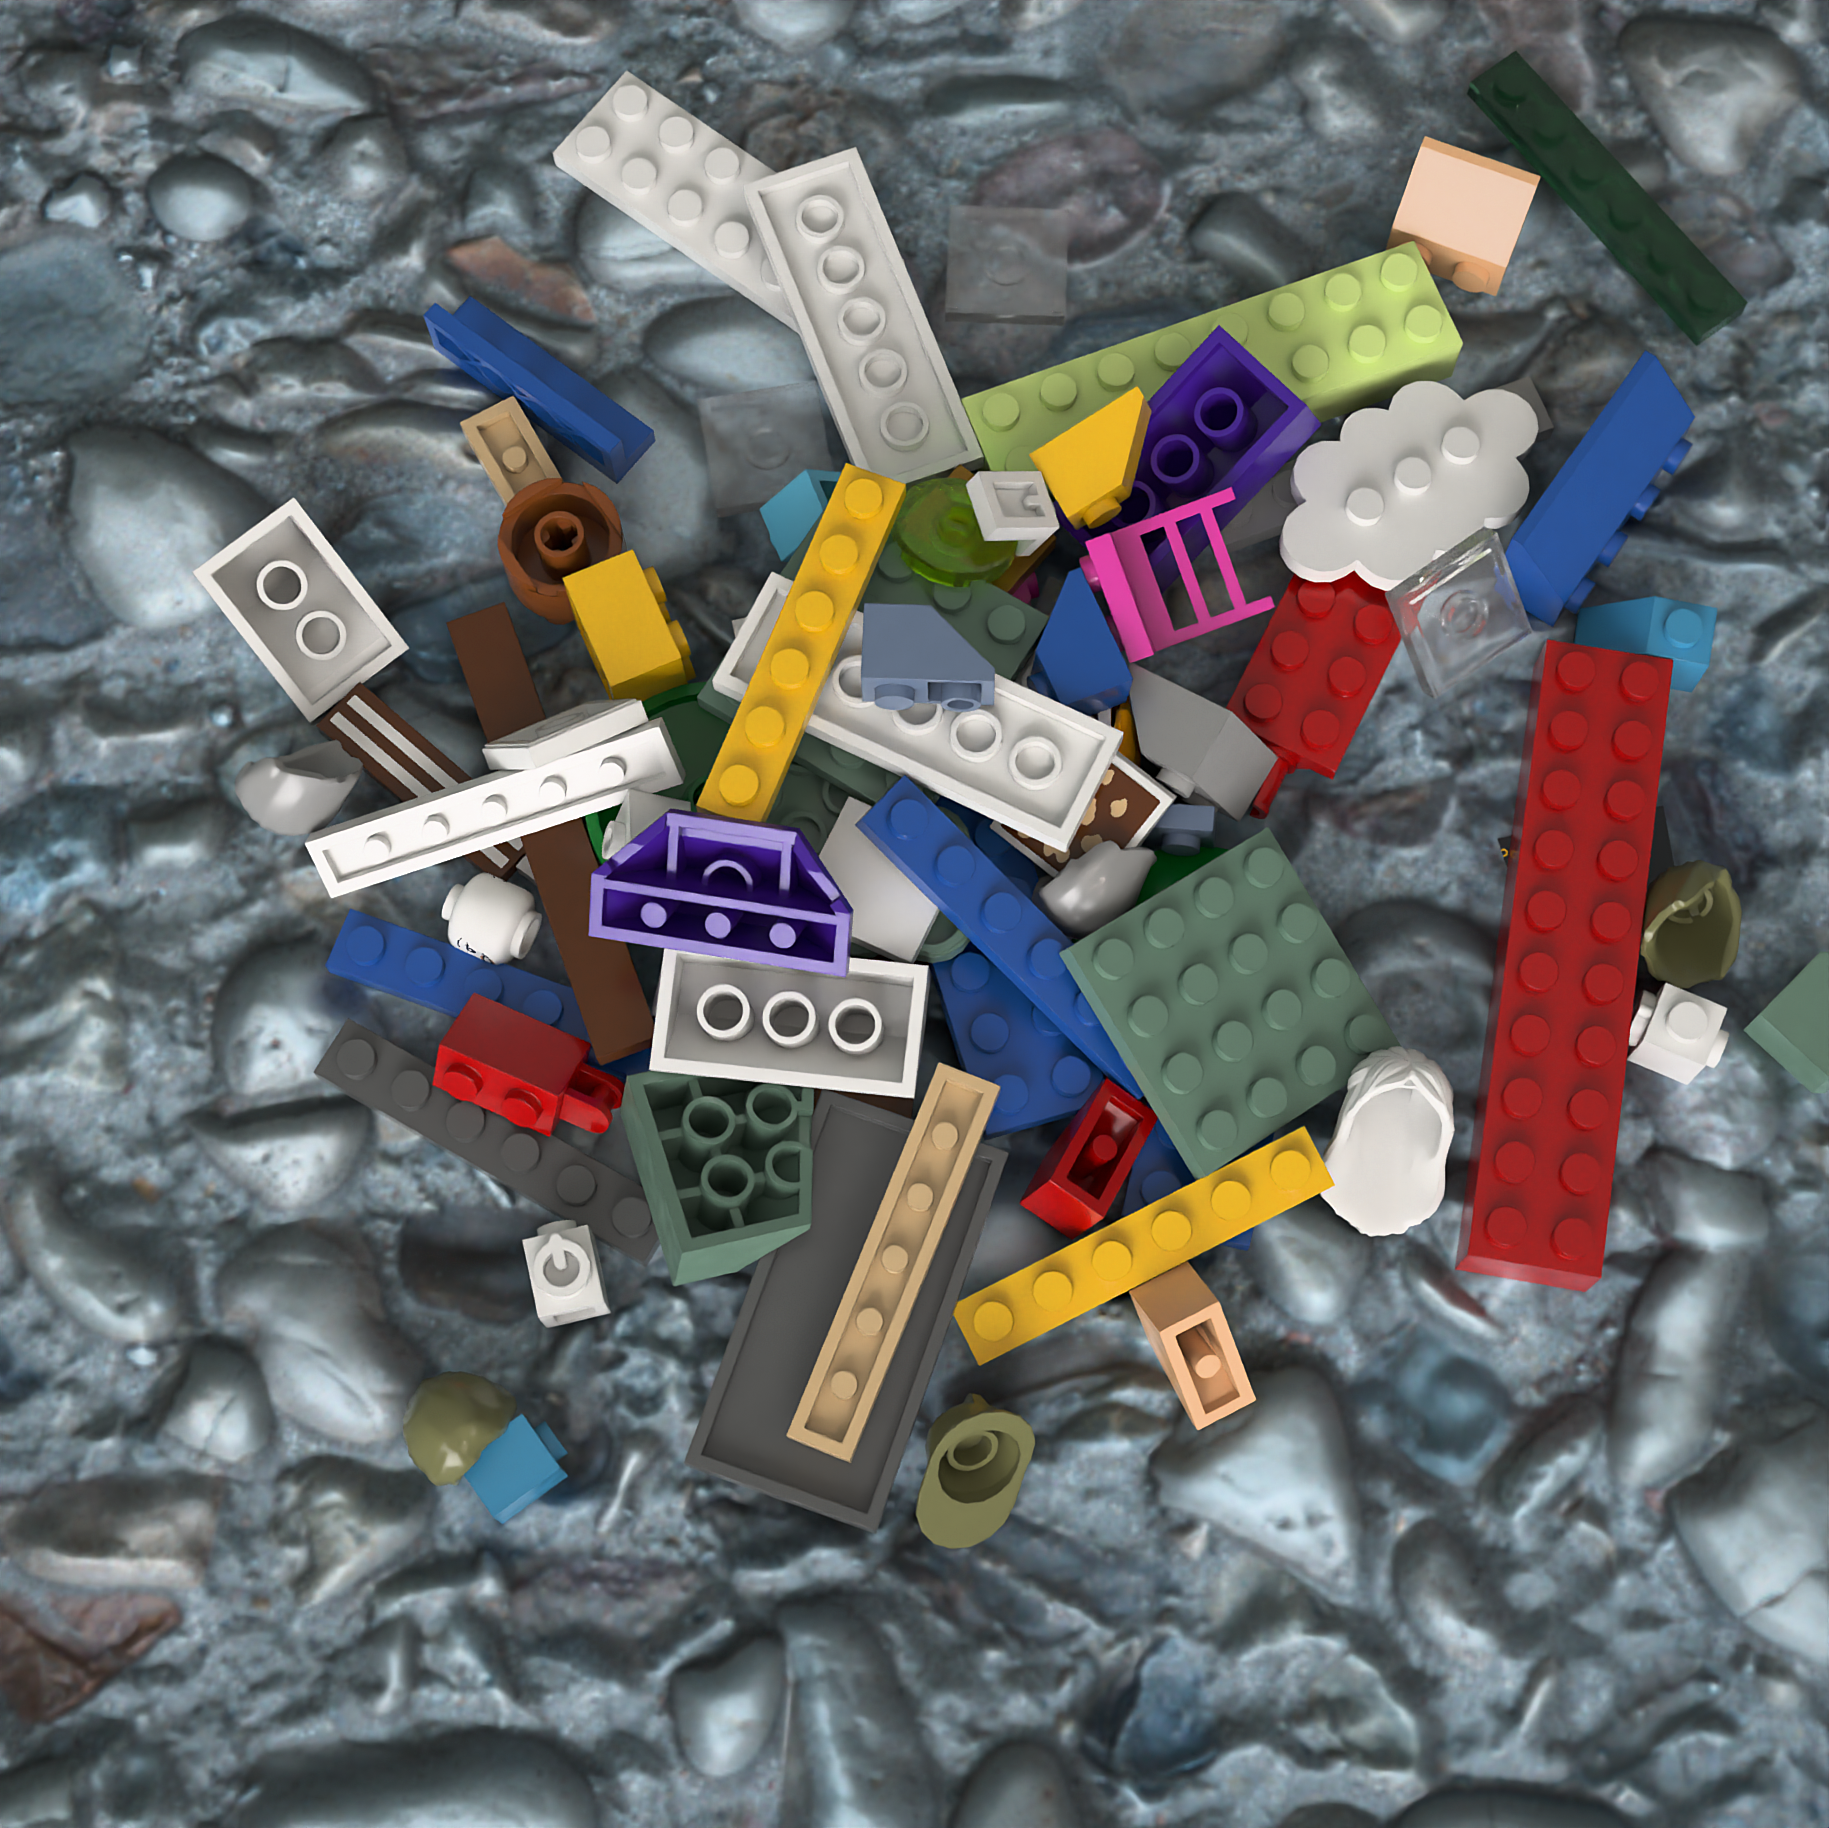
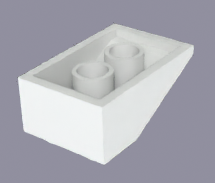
[192,497,409,722]

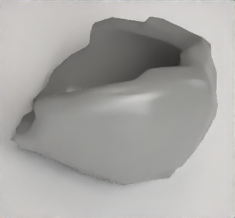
[234,740,363,836]
[1032,840,1157,940]

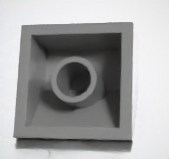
[1128,663,1278,822]

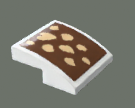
[990,751,1177,878]

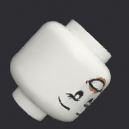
[442,872,542,965]

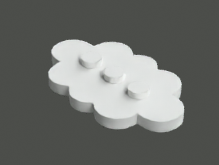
[1279,381,1539,591]

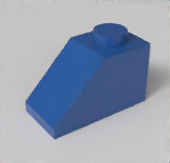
[1026,567,1133,716]

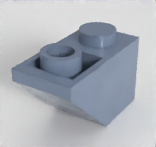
[861,603,995,712]

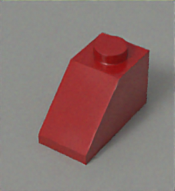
[1019,1078,1158,1240]

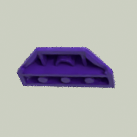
[588,808,854,977]

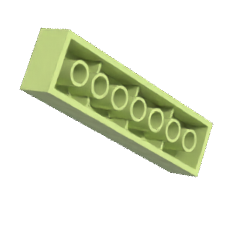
[961,241,1463,503]

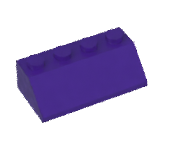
[1053,325,1322,594]

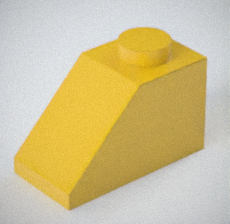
[1029,386,1152,530]

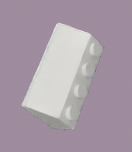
[649,948,931,1099]

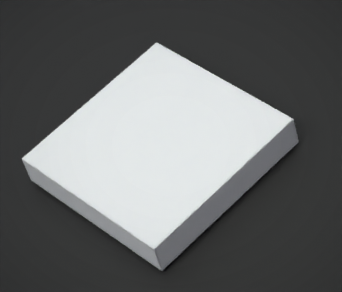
[482,698,648,770]
[819,796,940,964]

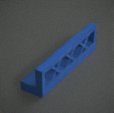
[423,296,656,484]

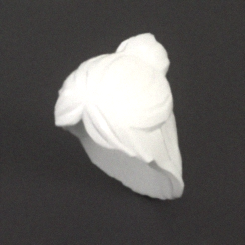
[1320,1046,1455,1237]

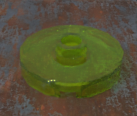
[891,478,1018,588]

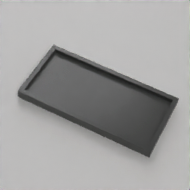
[684,1089,1009,1534]

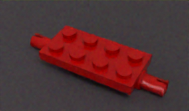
[1226,561,1439,819]

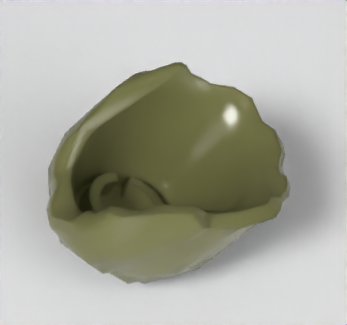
[1641,860,1742,989]
[403,1371,517,1486]

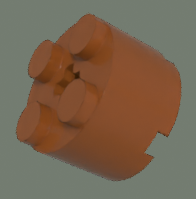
[497,478,627,625]

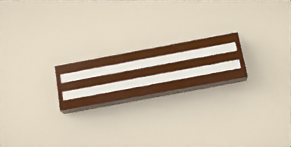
[316,682,526,881]

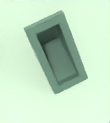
[1743,952,1829,1093]

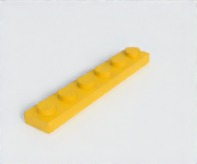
[696,463,906,823]
[953,1126,1335,1366]

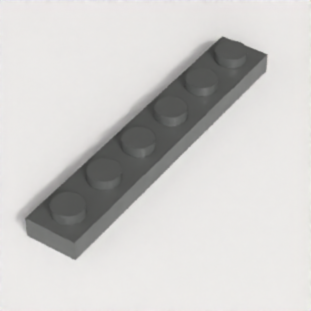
[313,1018,660,1267]

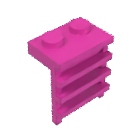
[1079,487,1275,663]

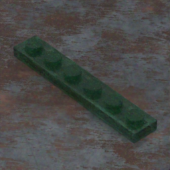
[1467,51,1748,346]

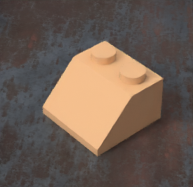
[1386,136,1541,296]

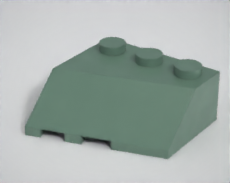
[620,1071,814,1286]

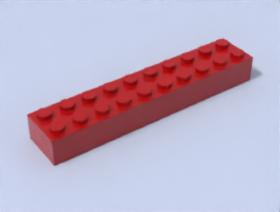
[1455,639,1673,1292]

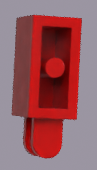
[432,992,625,1137]

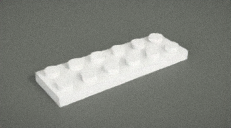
[553,71,905,334]
[743,147,984,493]
[712,572,1124,853]

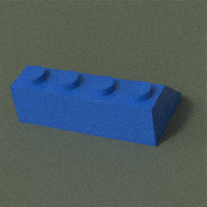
[1490,350,1695,627]

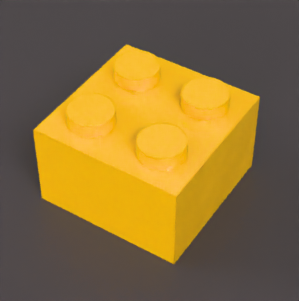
[562,549,696,702]

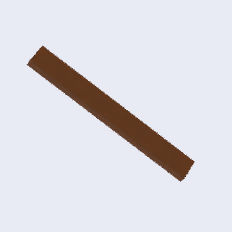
[446,602,655,1066]

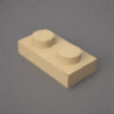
[460,395,564,507]

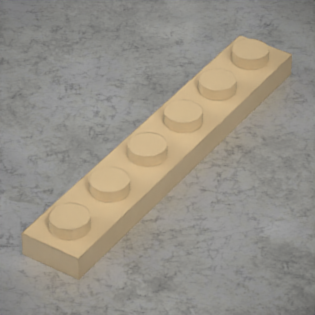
[786,1062,1001,1463]

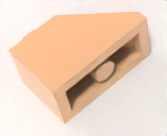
[1129,1261,1256,1430]

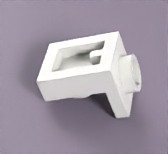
[966,471,1060,556]

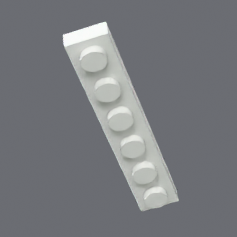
[305,717,686,898]

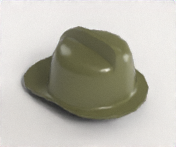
[916,1393,1035,1549]

